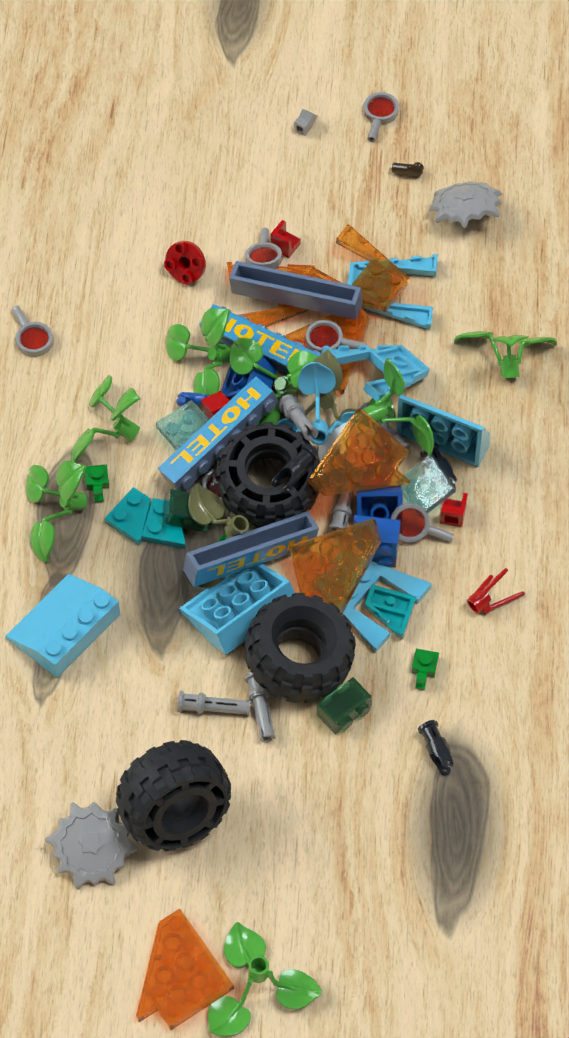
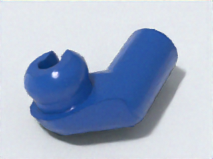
[176,392,209,408]

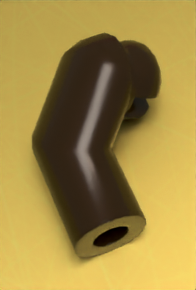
[391,162,424,177]

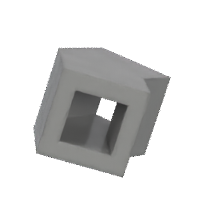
[294,109,317,136]

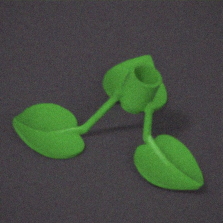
[166,308,232,396]
[454,331,557,378]
[230,338,318,426]
[361,358,434,456]
[71,375,141,463]
[26,461,87,562]
[208,922,322,1037]

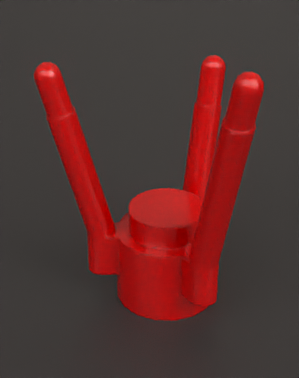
[467,568,525,615]

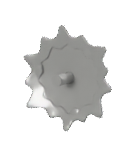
[429,181,502,228]
[45,802,139,889]

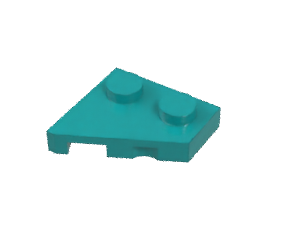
[105,487,151,545]
[142,498,186,549]
[365,584,416,639]

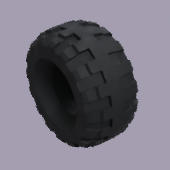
[217,422,322,528]
[244,593,356,703]
[116,740,231,851]

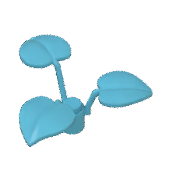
[276,362,371,445]

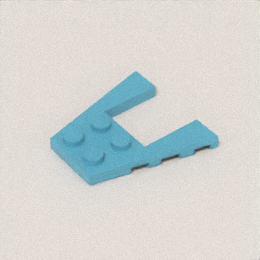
[348,254,438,330]
[321,345,430,401]
[316,551,432,653]

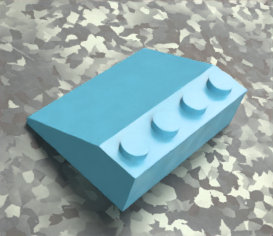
[397,395,491,467]
[179,563,294,655]
[5,574,120,678]

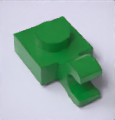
[85,464,109,503]
[411,648,439,690]

